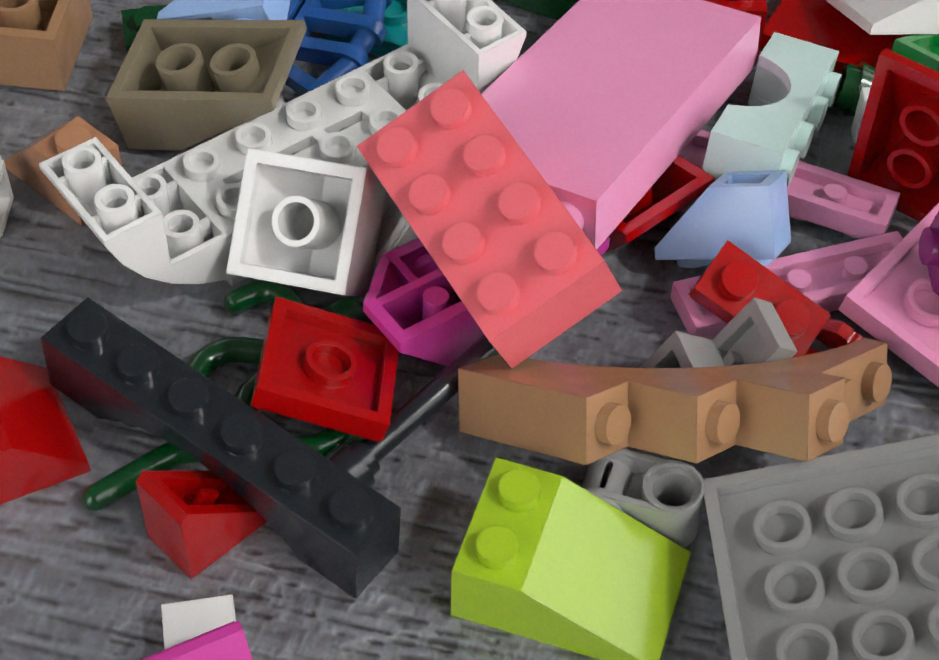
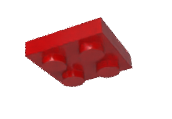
[250,296,399,443]

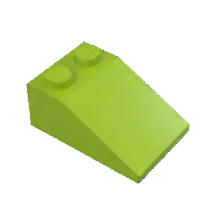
[451,457,691,660]

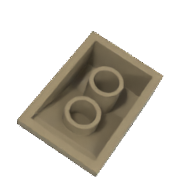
[106,19,307,150]

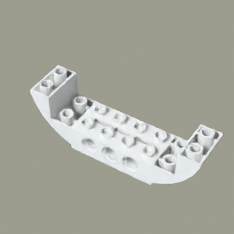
[39,0,526,286]

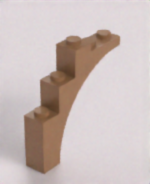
[458,338,892,465]

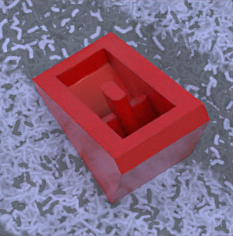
[136,471,267,579]

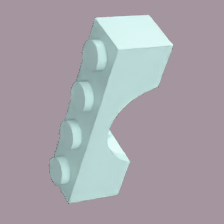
[702,32,842,186]

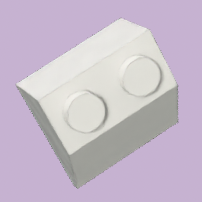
[226,148,386,297]

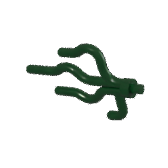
[82,280,374,511]

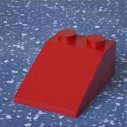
[847,48,939,222]

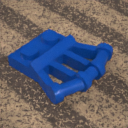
[285,0,392,95]

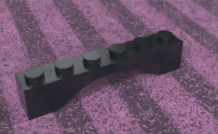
[40,297,401,599]

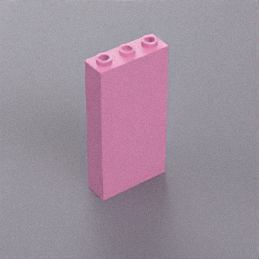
[481,0,761,250]

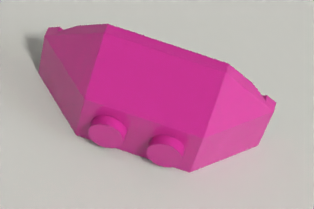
[363,237,610,366]

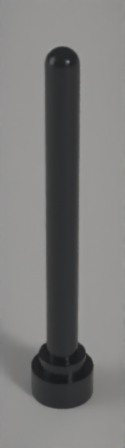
[325,334,499,487]

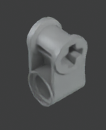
[581,448,705,548]

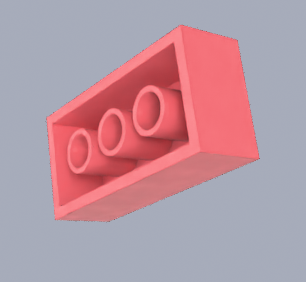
[356,70,622,369]

